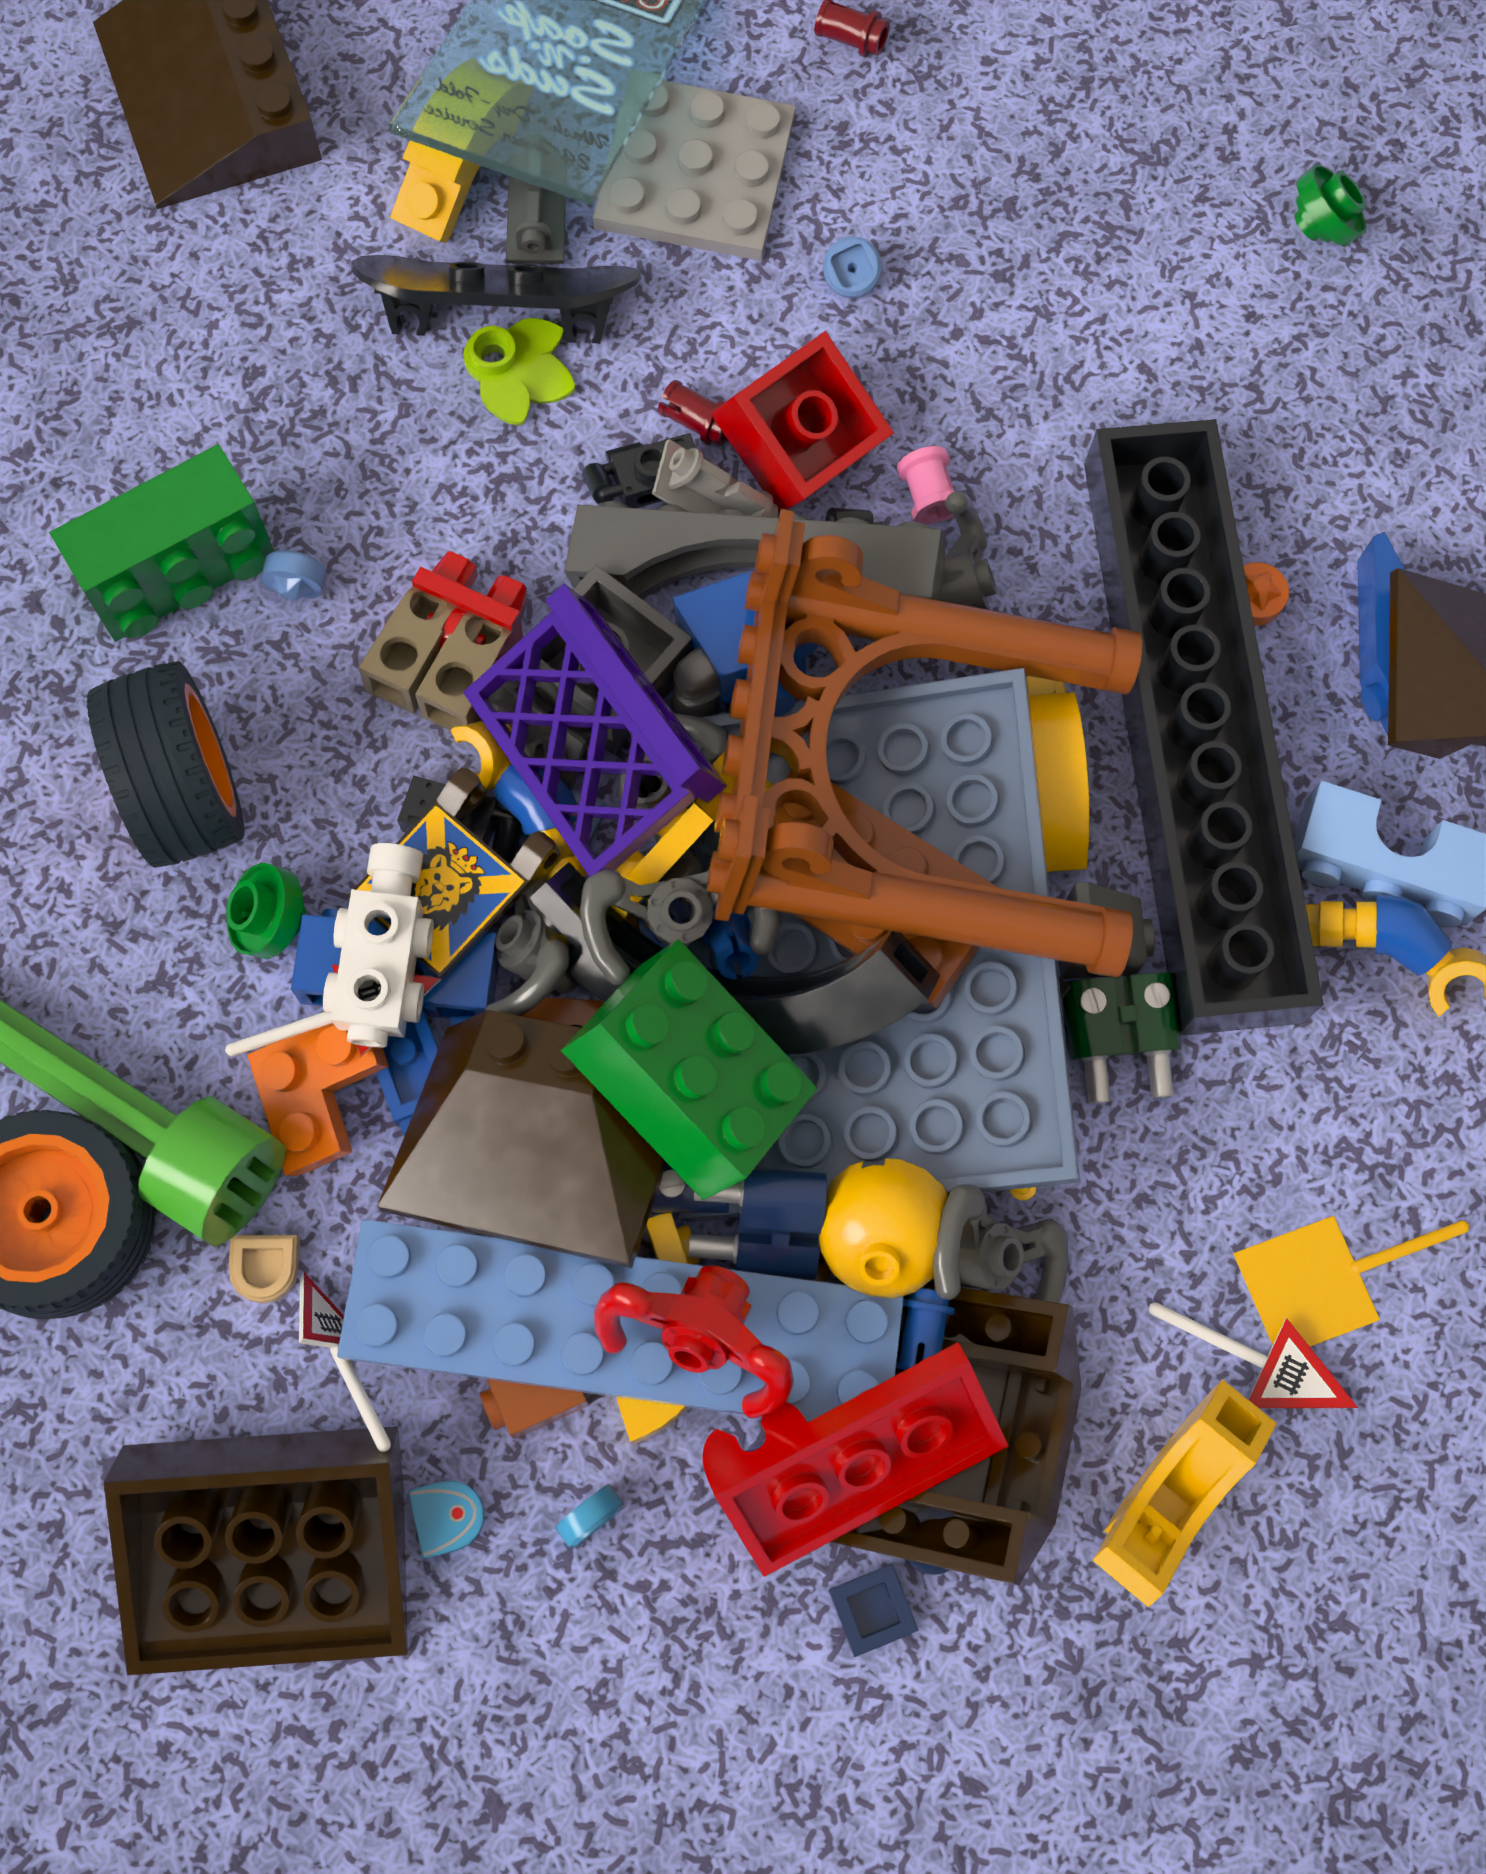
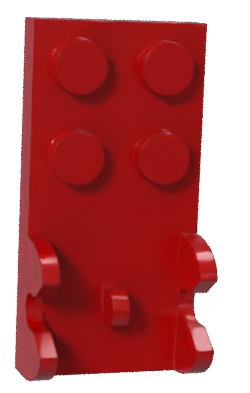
[702,1343,1009,1577]

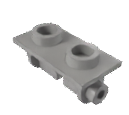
[652,439,778,518]

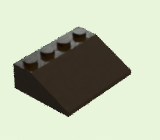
[93,0,322,209]
[103,1426,408,1675]

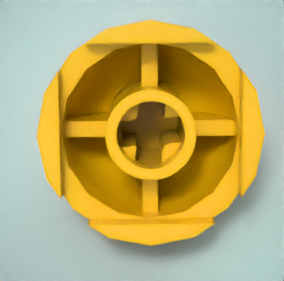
[819,1158,948,1299]

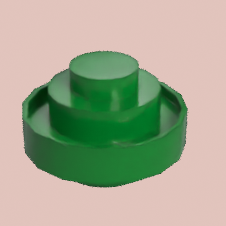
[1294,164,1367,247]
[226,863,306,959]

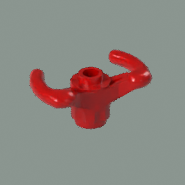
[594,1266,794,1419]

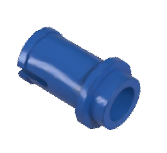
[702,903,759,980]
[896,1288,955,1370]

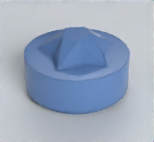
[823,236,881,299]
[261,550,326,600]

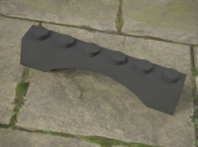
[564,501,946,600]

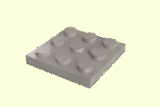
[593,74,796,261]

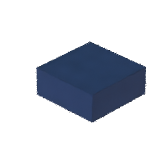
[828,1564,919,1657]

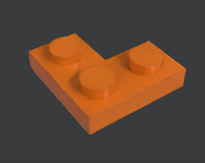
[247,1023,389,1177]

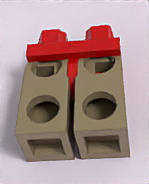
[358,551,528,730]

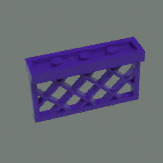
[463,583,727,877]

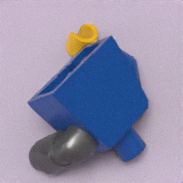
[670,570,818,717]

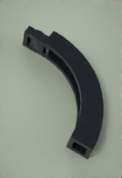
[529,862,941,1055]

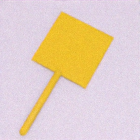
[1233,1215,1469,1347]

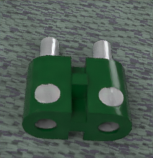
[1064,972,1182,1104]

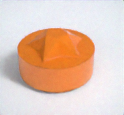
[1243,562,1289,626]

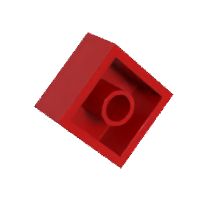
[711,330,894,514]

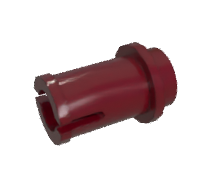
[814,0,890,57]
[658,380,728,446]

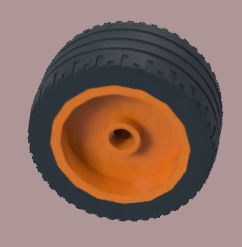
[86,661,245,868]
[0,1110,156,1319]

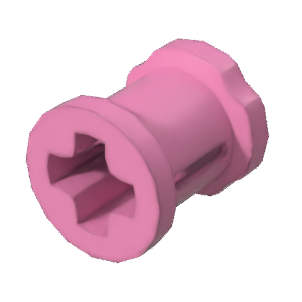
[897,446,955,525]

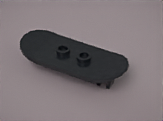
[351,255,642,344]

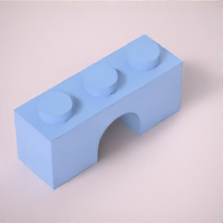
[1294,780,1486,927]

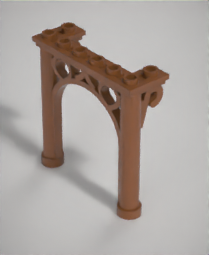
[707,509,1142,977]

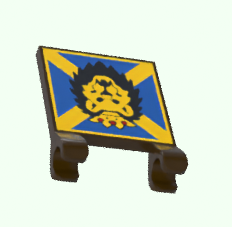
[347,767,561,980]

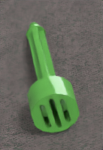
[0,999,286,1247]

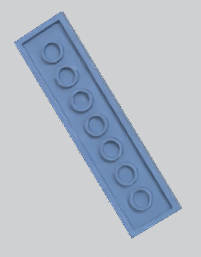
[337,1219,904,1422]

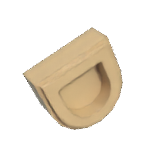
[229,1235,300,1304]

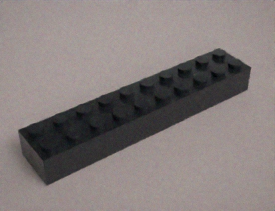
[1084,419,1324,1036]

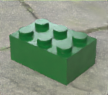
[49,444,274,642]
[561,939,818,1200]

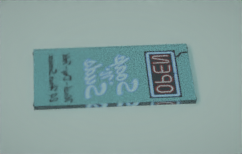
[389,0,707,205]

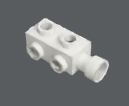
[323,843,434,1048]

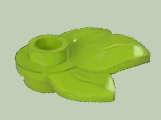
[463,318,575,425]

